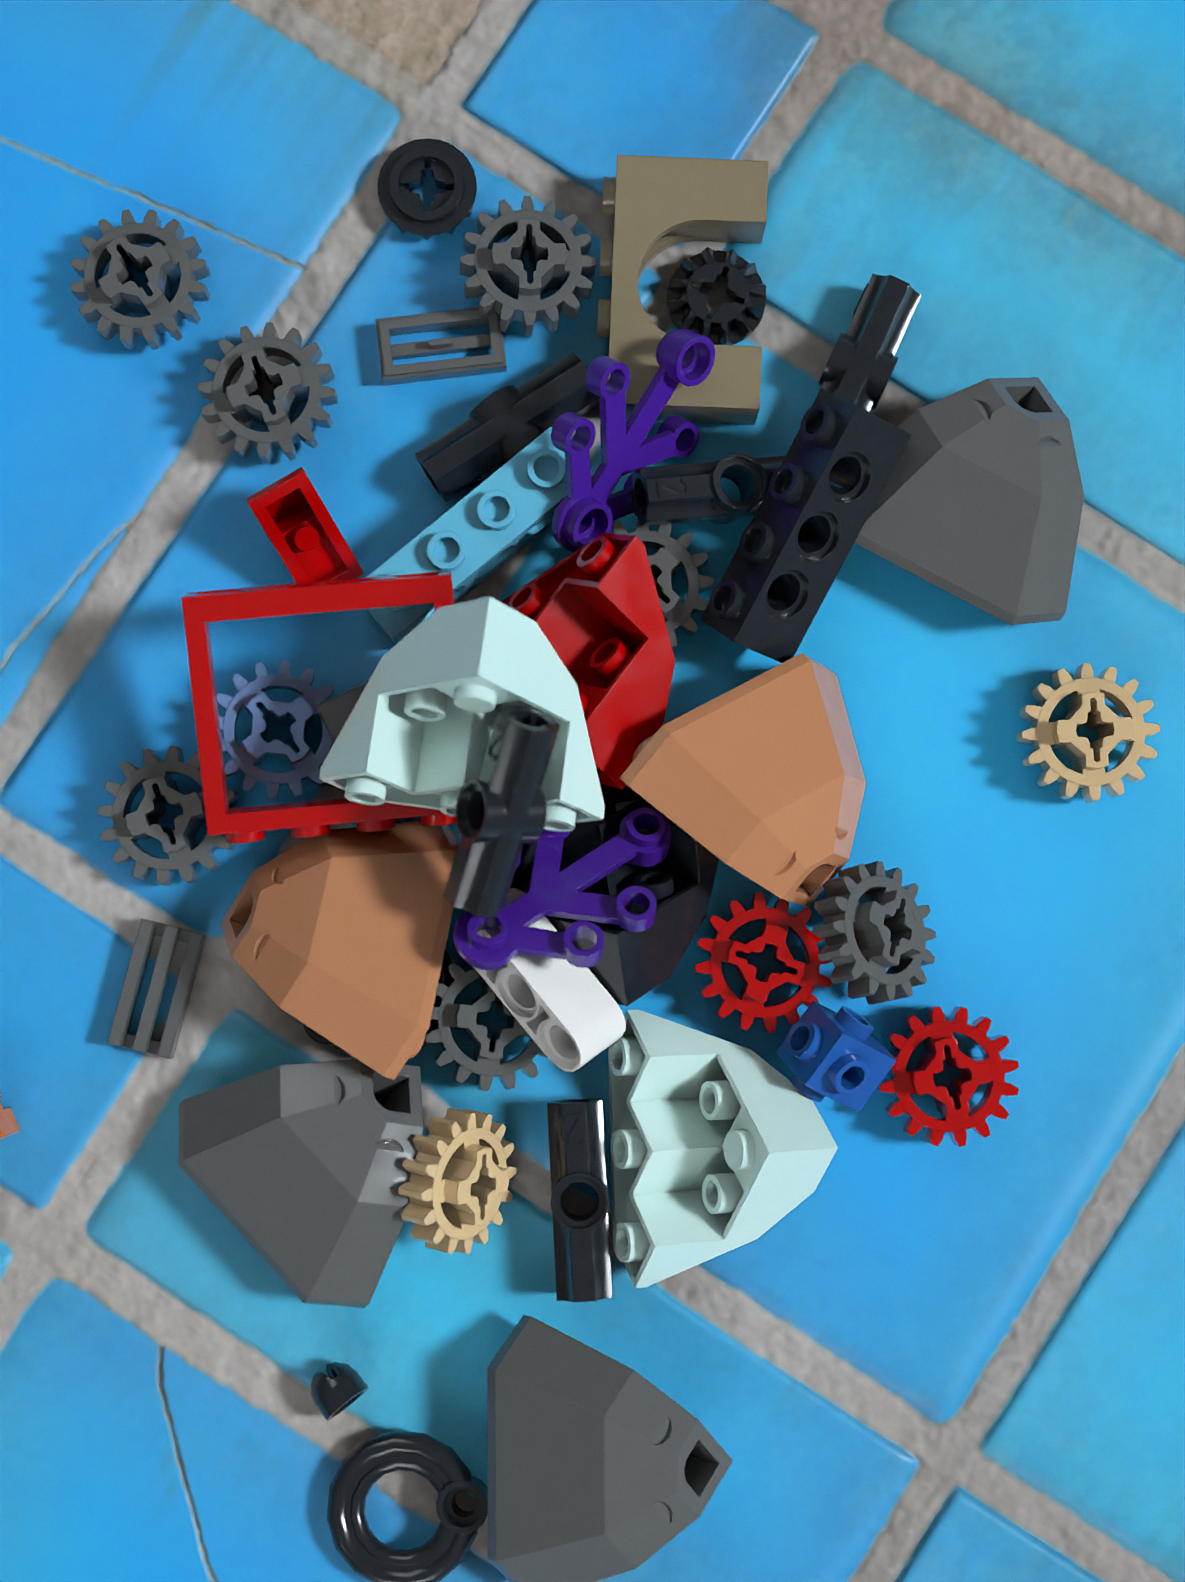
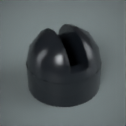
[311,1362,369,1421]

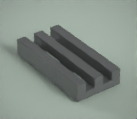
[375,307,507,386]
[107,918,207,1059]

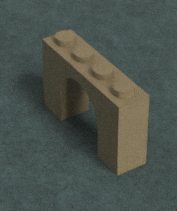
[597,155,769,425]

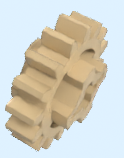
[1016,663,1160,803]
[398,1108,517,1254]

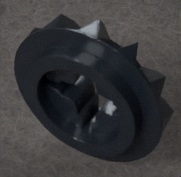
[377,138,477,240]
[667,247,766,345]

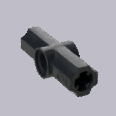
[818,274,922,411]
[415,352,600,503]
[631,453,786,527]
[443,705,560,917]
[547,1099,613,1302]

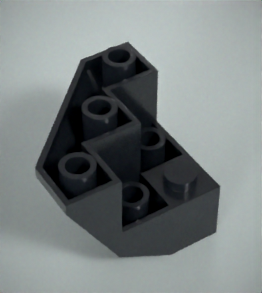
[510,787,719,1006]

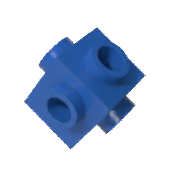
[776,1001,897,1112]

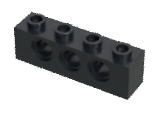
[700,388,911,663]

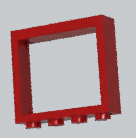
[181,570,456,844]

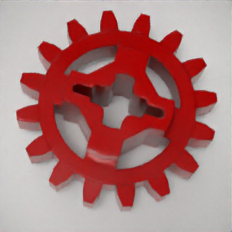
[694,893,832,1033]
[877,1006,1019,1147]

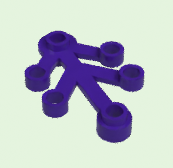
[551,329,715,552]
[454,807,672,970]

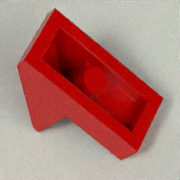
[246,467,365,583]

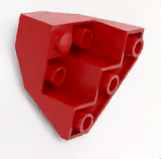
[501,533,675,790]

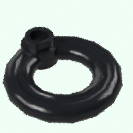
[327,1430,488,1582]

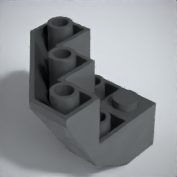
[854,377,1084,625]
[178,1059,423,1308]
[487,1315,733,1582]

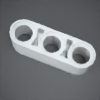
[474,888,626,1072]

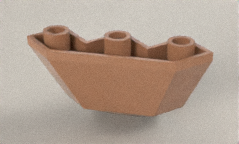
[620,653,866,907]
[221,820,459,1080]

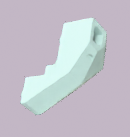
[319,596,605,832]
[608,1009,838,1288]

